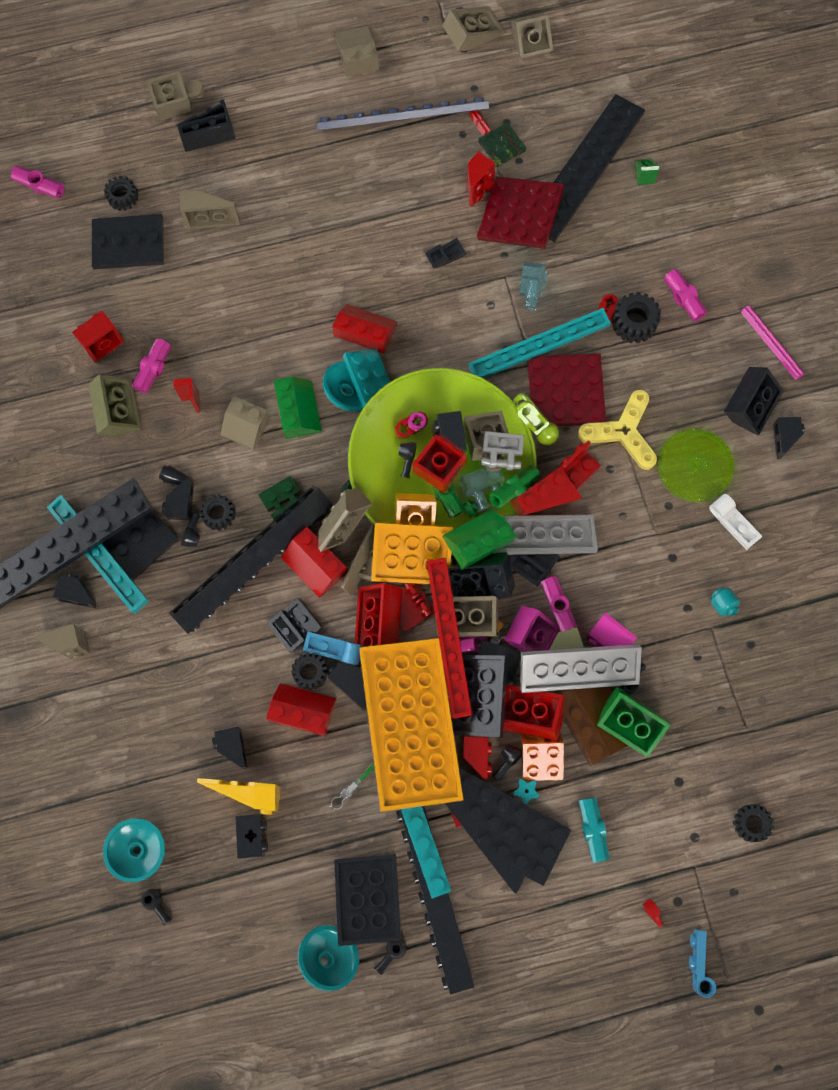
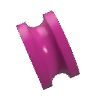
[408,412,426,431]

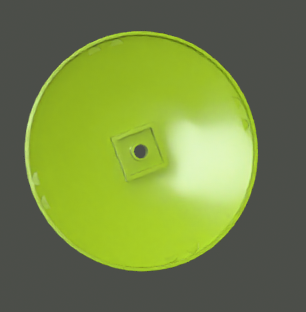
[348,368,537,556]

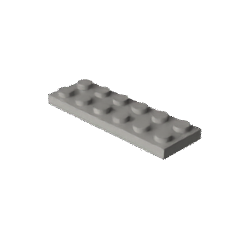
[494,515,598,555]
[520,644,642,693]

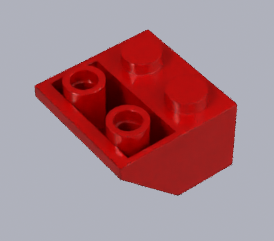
[467,151,496,207]

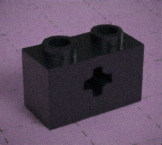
[235,814,268,859]

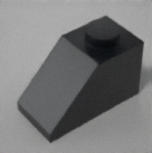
[773,417,805,459]
[162,479,194,520]
[53,573,97,609]
[212,727,248,769]

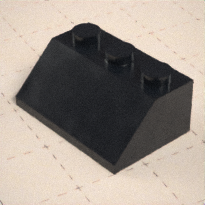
[724,367,784,435]
[432,411,467,454]

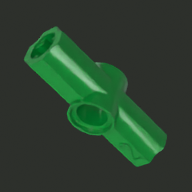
[490,465,540,508]
[432,483,465,519]

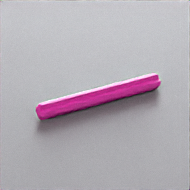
[741,305,804,380]

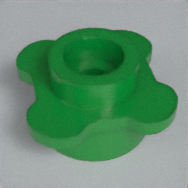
[463,499,479,518]

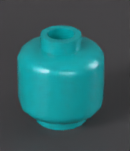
[711,587,741,617]

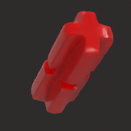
[470,110,491,137]

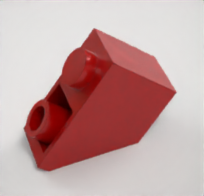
[463,736,492,780]

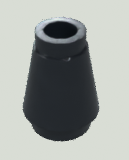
[159,465,189,485]

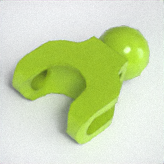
[513,394,559,445]

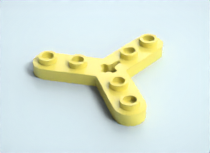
[578,390,657,470]

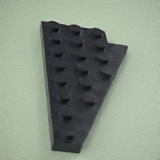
[444,768,571,894]

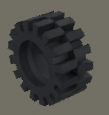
[104,176,139,211]
[199,494,236,531]
[291,653,328,690]
[733,804,774,842]

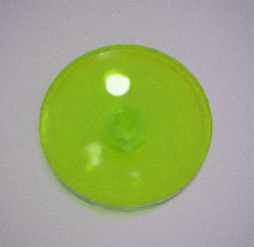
[657,429,734,502]

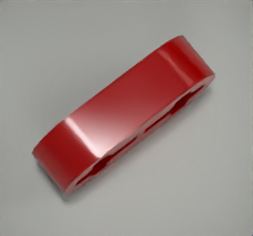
[597,294,618,322]
[394,412,429,439]

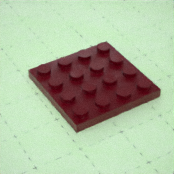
[477,176,564,249]
[527,354,606,426]

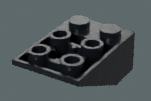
[448,552,515,599]

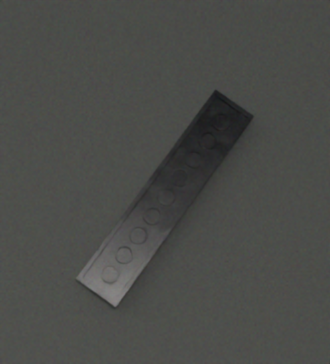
[549,94,645,243]
[0,478,153,609]

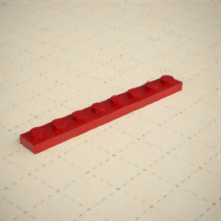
[426,557,473,719]

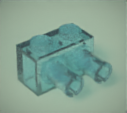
[519,262,548,312]
[459,467,505,512]

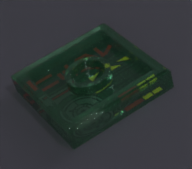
[478,122,526,167]

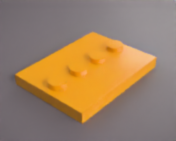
[371,522,453,584]

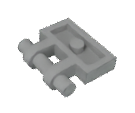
[481,431,524,470]

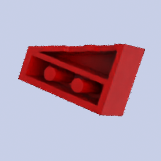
[510,467,582,516]

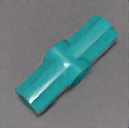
[579,797,610,863]

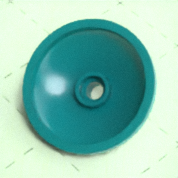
[322,362,363,412]
[103,818,166,882]
[297,925,359,991]

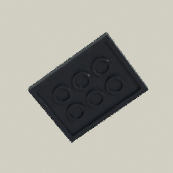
[92,214,164,270]
[103,511,179,581]
[448,655,508,738]
[334,854,402,947]

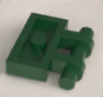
[258,476,301,520]

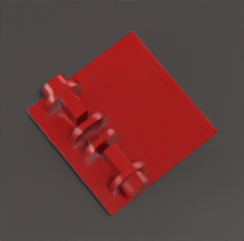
[399,583,435,633]

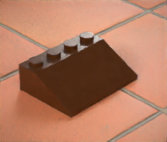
[553,686,629,767]

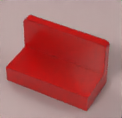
[173,377,201,412]

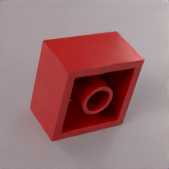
[72,311,124,363]
[412,434,467,493]

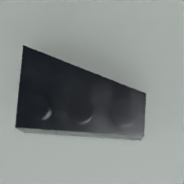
[177,99,236,152]

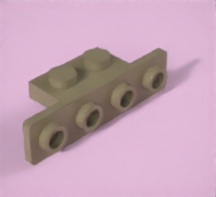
[341,524,377,595]

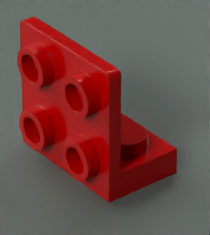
[561,440,601,490]

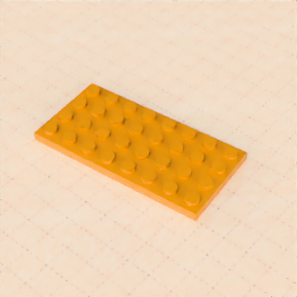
[359,638,463,812]

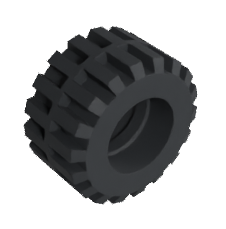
[612,292,661,343]

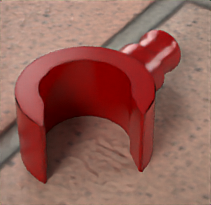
[642,898,664,927]

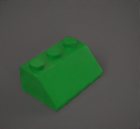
[273,377,322,439]
[442,510,517,570]
[597,686,671,758]

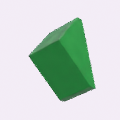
[635,159,659,185]

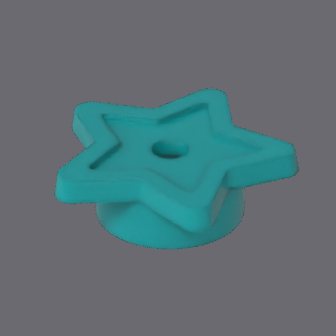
[513,779,539,805]

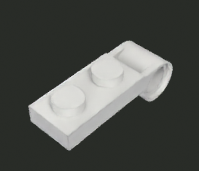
[709,494,762,550]

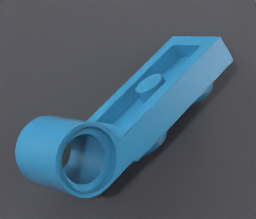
[303,632,363,665]
[689,929,716,998]

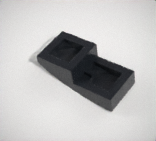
[425,238,466,269]

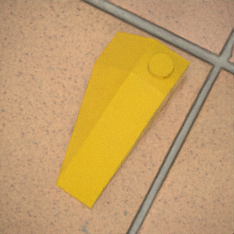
[197,778,281,815]

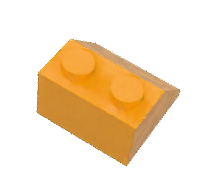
[395,493,436,525]

